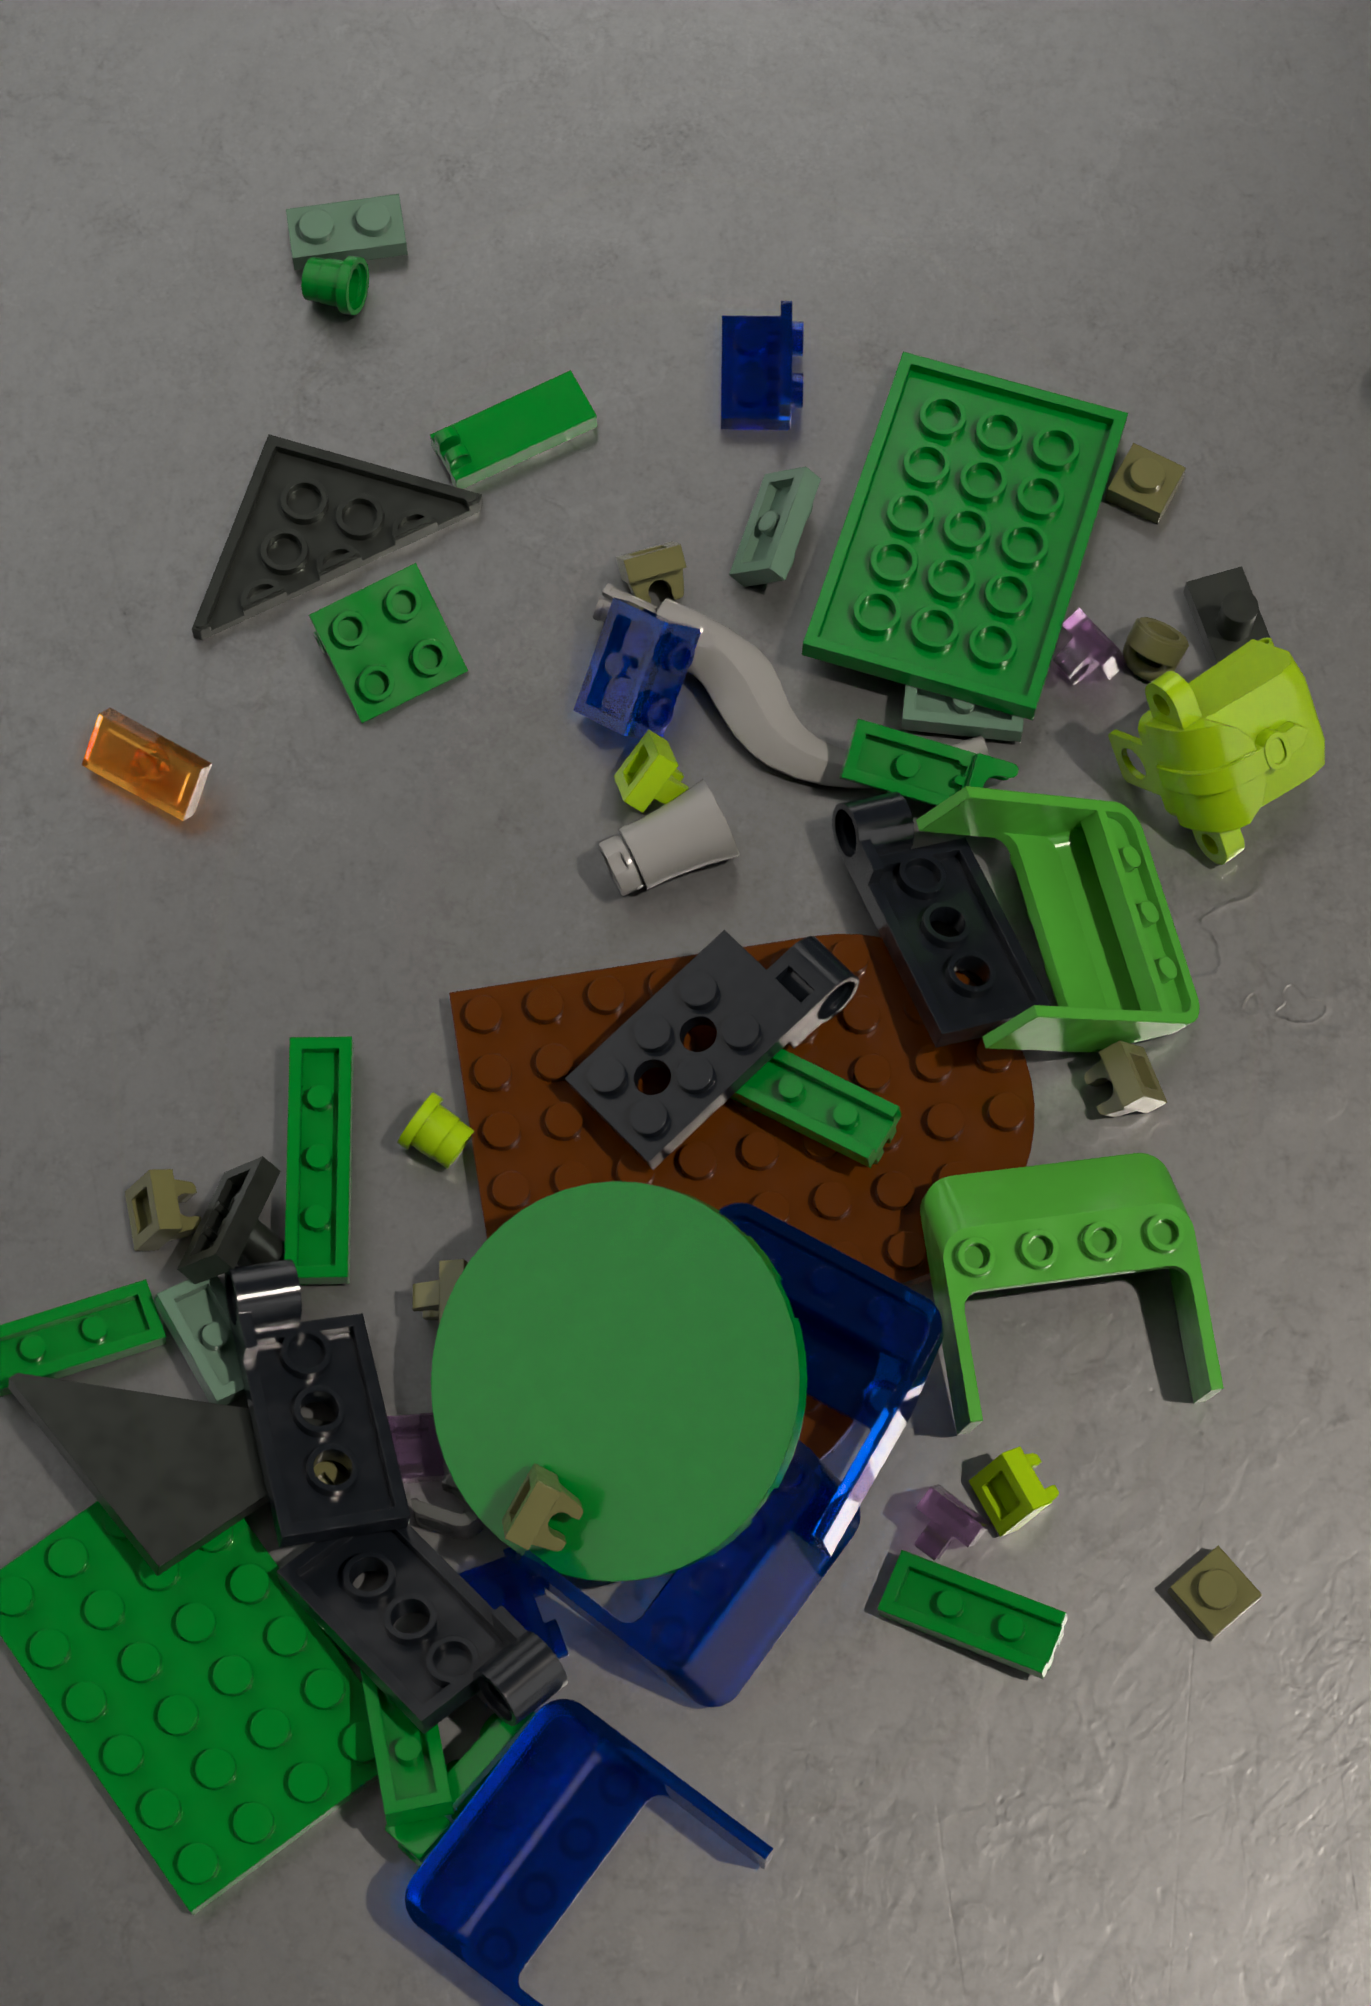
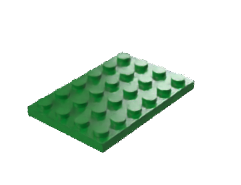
[802,351,1128,721]
[0,1501,379,1915]

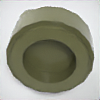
[1122,617,1189,682]

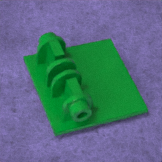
[308,563,468,723]

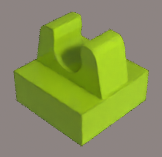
[613,729,689,813]
[969,1446,1059,1537]

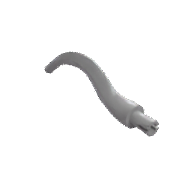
[593,583,989,788]

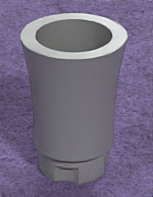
[599,779,739,896]

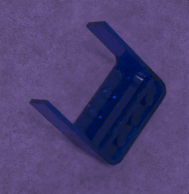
[719,1203,944,1557]
[508,1440,861,1707]
[405,1699,773,2006]

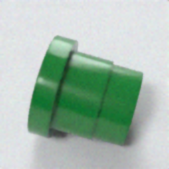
[301,256,369,315]

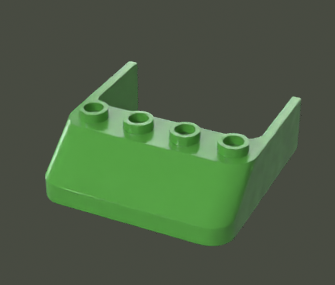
[916,786,1200,1052]
[920,1153,1224,1435]

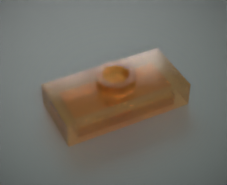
[82,707,212,821]

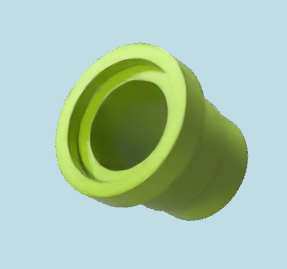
[397,1092,475,1169]

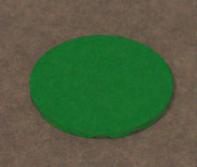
[431,1181,807,1582]

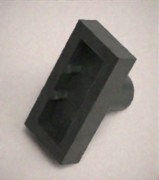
[1183,566,1270,666]
[177,1156,285,1284]

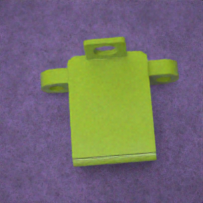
[1108,638,1325,865]

